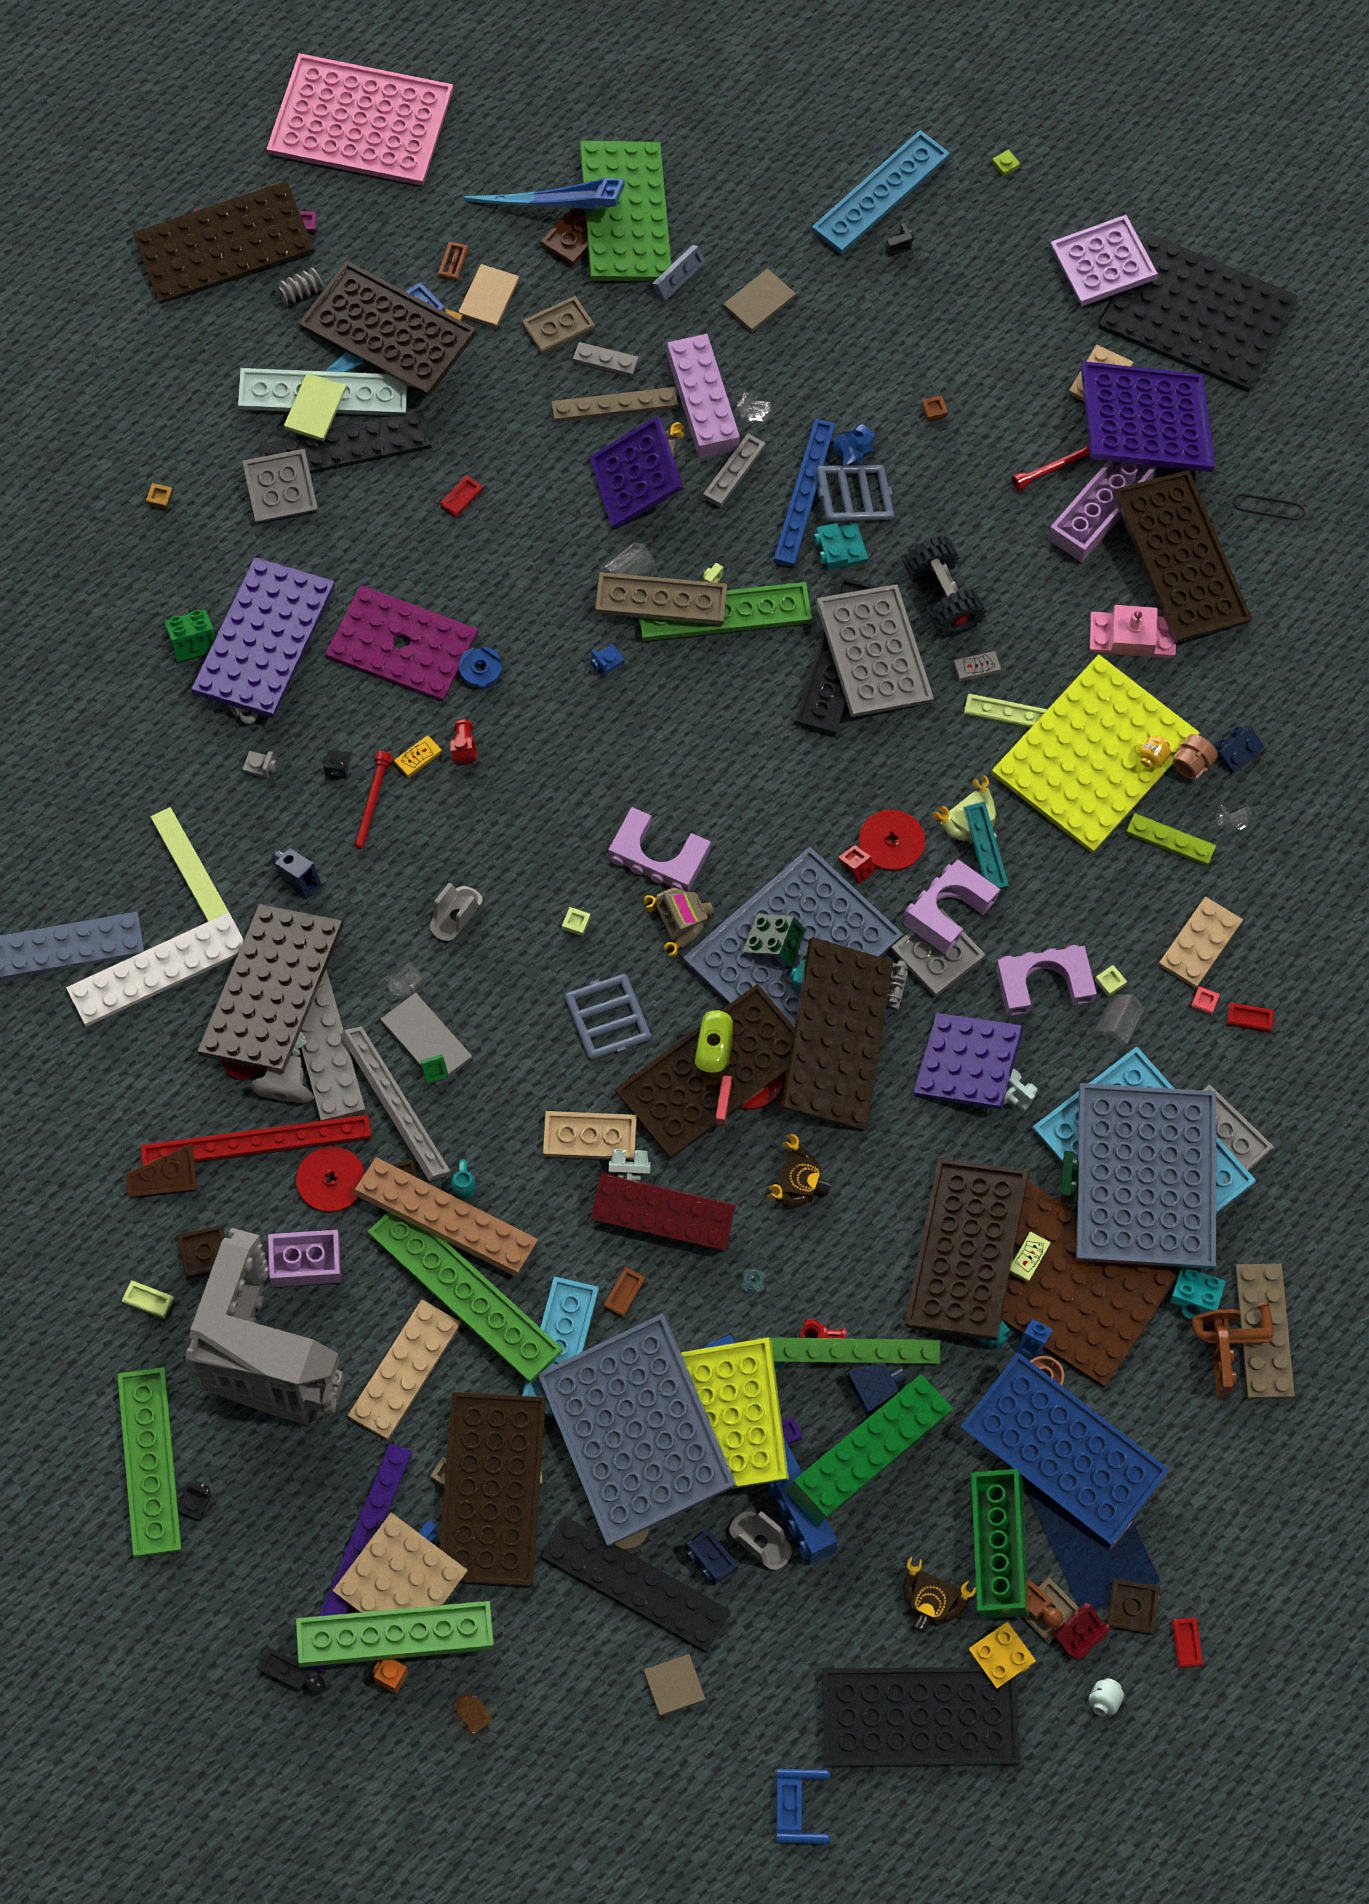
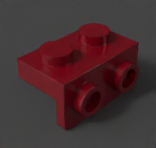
[1052,1603,1112,1660]

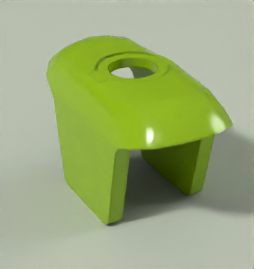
[695,1010,733,1073]

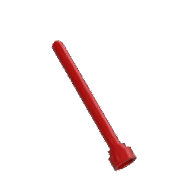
[1011,446,1090,491]
[355,751,393,849]

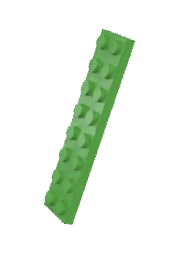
[639,582,812,641]
[118,1367,182,1558]
[296,1601,494,1667]

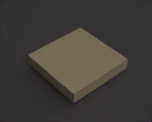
[1021,1577,1079,1645]
[644,1654,706,1717]

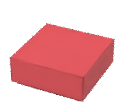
[1191,987,1220,1016]

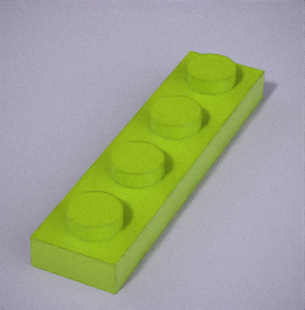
[1126,813,1216,866]

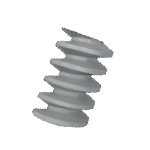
[278,267,324,307]

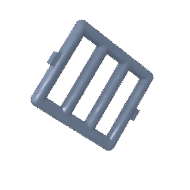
[816,465,894,521]
[565,974,652,1060]

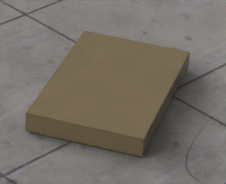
[723,268,796,333]
[522,296,595,354]

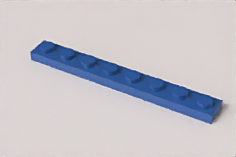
[774,419,835,567]

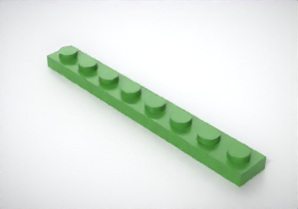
[755,1337,940,1364]

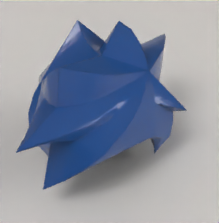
[833,424,875,466]

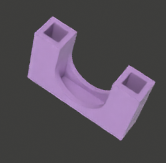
[609,807,711,892]
[903,860,1000,955]
[996,945,1097,1017]

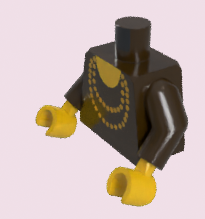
[767,1134,832,1208]
[903,1557,976,1633]

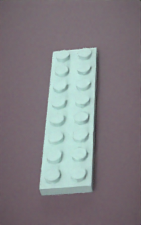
[238,368,407,416]

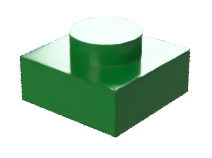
[420,1054,449,1084]

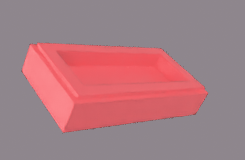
[716,1076,732,1126]

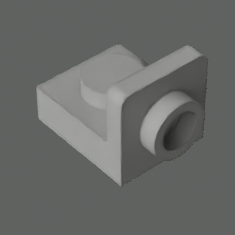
[242,751,277,779]

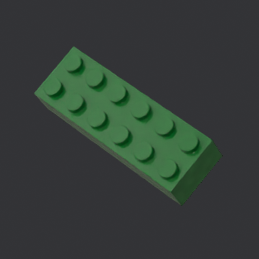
[971,1469,1029,1619]

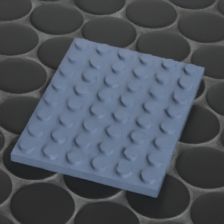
[683,847,903,1026]
[1076,1083,1216,1269]
[538,1313,737,1546]

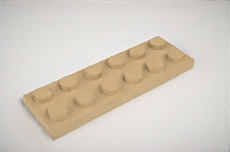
[348,1300,461,1440]

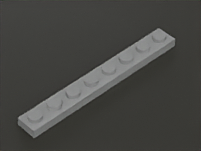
[341,1026,450,1181]

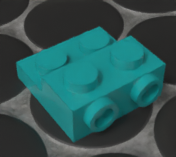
[813,523,868,571]

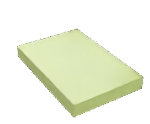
[284,373,346,442]

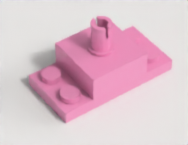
[1089,605,1176,659]

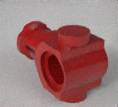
[450,719,477,765]
[800,1319,846,1338]

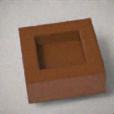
[921,395,948,421]

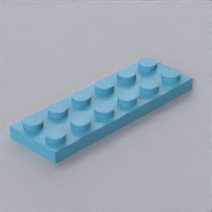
[522,1277,599,1418]

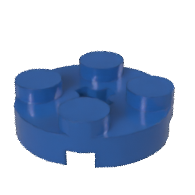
[459,647,502,690]

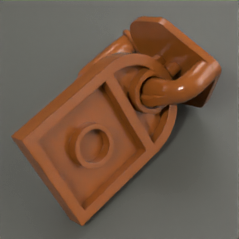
[1192,1302,1273,1400]

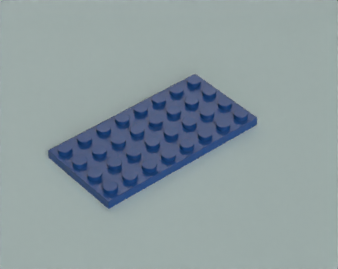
[960,1352,1170,1545]

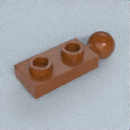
[1028,1579,1063,1628]

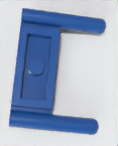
[776,1769,831,1844]

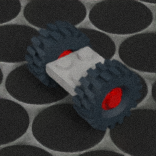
[902,535,987,638]

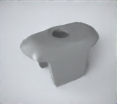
[430,883,482,941]
[250,1056,314,1104]
[729,1511,792,1570]

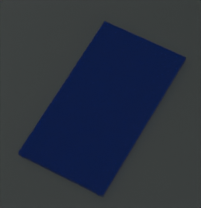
[1021,1475,1160,1608]

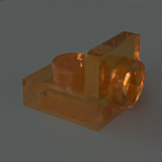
[453,1693,493,1734]

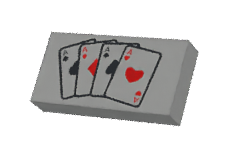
[953,651,1001,682]

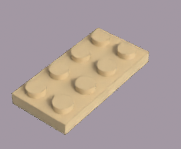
[1158,896,1243,989]
[543,1111,636,1161]

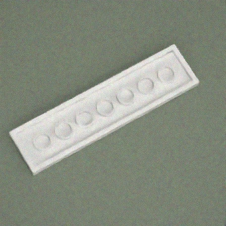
[66,912,244,1027]

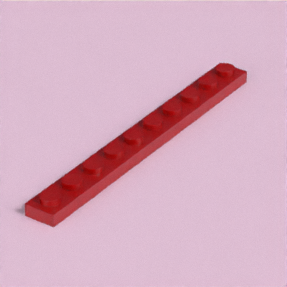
[141,1115,371,1165]

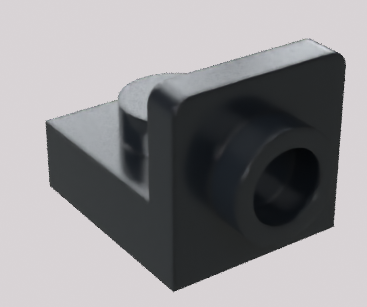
[886,223,914,257]
[324,750,350,780]
[178,1481,211,1521]

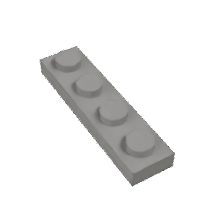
[703,434,765,508]

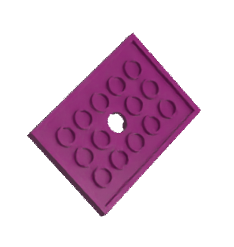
[325,585,478,702]

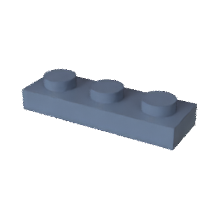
[653,245,705,301]

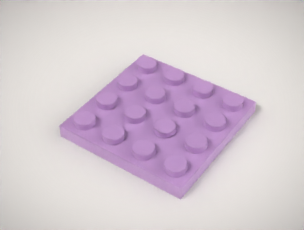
[1051,215,1158,306]

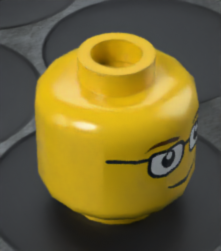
[1138,736,1171,769]

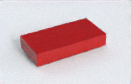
[440,475,483,518]
[1226,1003,1274,1033]
[1172,1618,1203,1668]

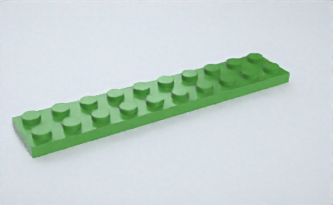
[367,1212,563,1384]

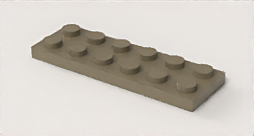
[595,572,727,625]
[1235,1263,1295,1400]

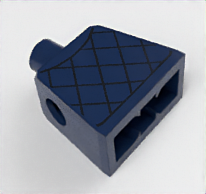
[271,849,322,900]
[847,1363,907,1417]

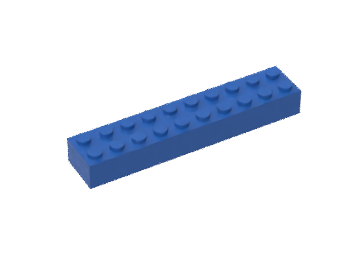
[705,1335,838,1565]

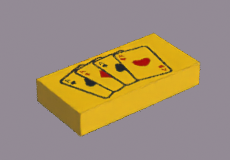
[394,735,442,778]

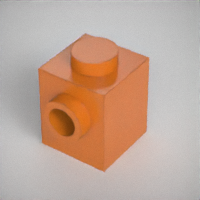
[373,1659,408,1694]

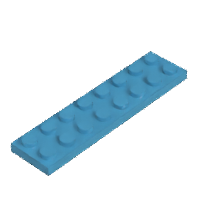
[812,130,950,255]

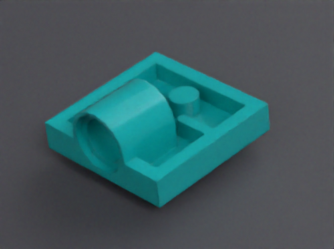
[1170,1267,1226,1319]

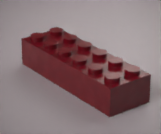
[590,1173,737,1250]

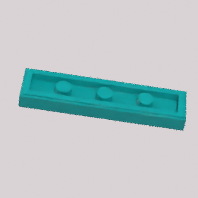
[963,801,1009,888]

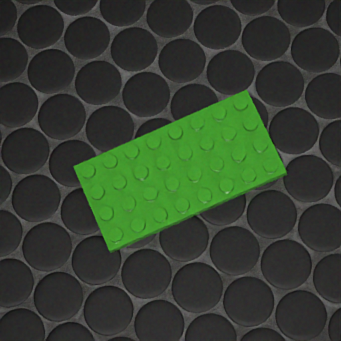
[580,141,671,281]

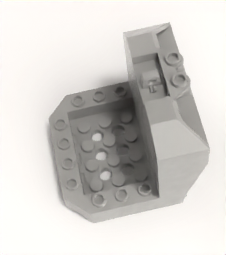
[185,1228,344,1425]

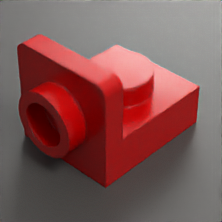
[838,845,876,883]

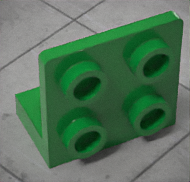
[165,610,216,662]

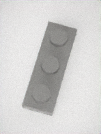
[573,342,638,377]

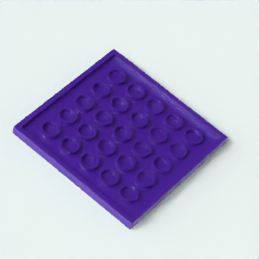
[1081,361,1215,472]

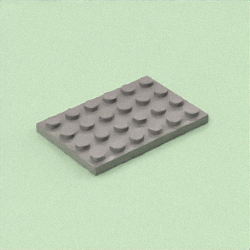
[816,584,934,717]

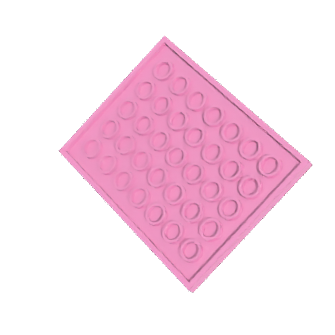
[266,53,454,186]

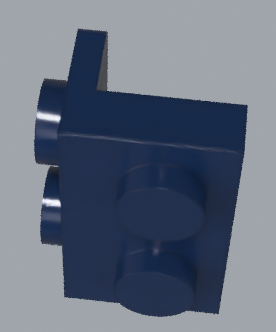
[1215,726,1265,773]
[685,1529,738,1585]

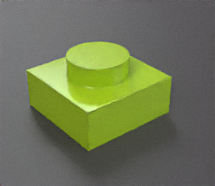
[992,150,1020,176]

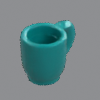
[451,1159,476,1199]

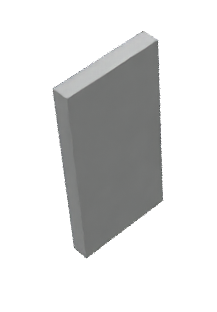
[381,993,472,1085]
[1202,1084,1274,1171]

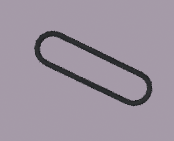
[1233,493,1305,520]

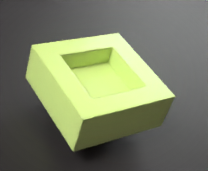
[703,563,723,583]
[562,907,590,936]
[1095,965,1127,997]

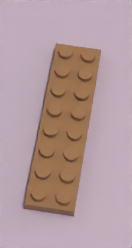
[354,1157,538,1277]

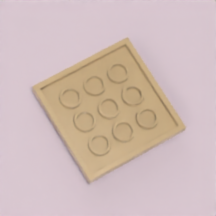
[333,1513,468,1612]

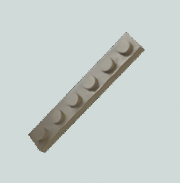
[552,387,678,422]

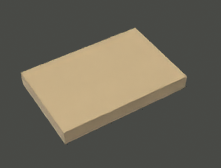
[458,264,519,328]

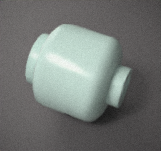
[1089,1679,1124,1716]

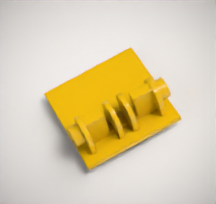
[969,1621,1036,1688]

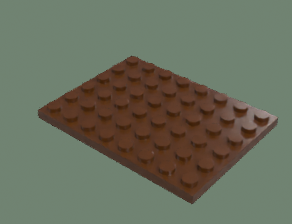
[1002,1181,1178,1388]

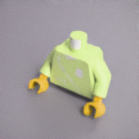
[933,776,997,844]

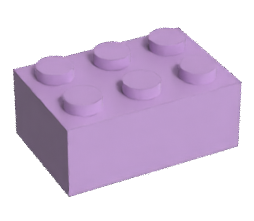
[268,1230,341,1287]

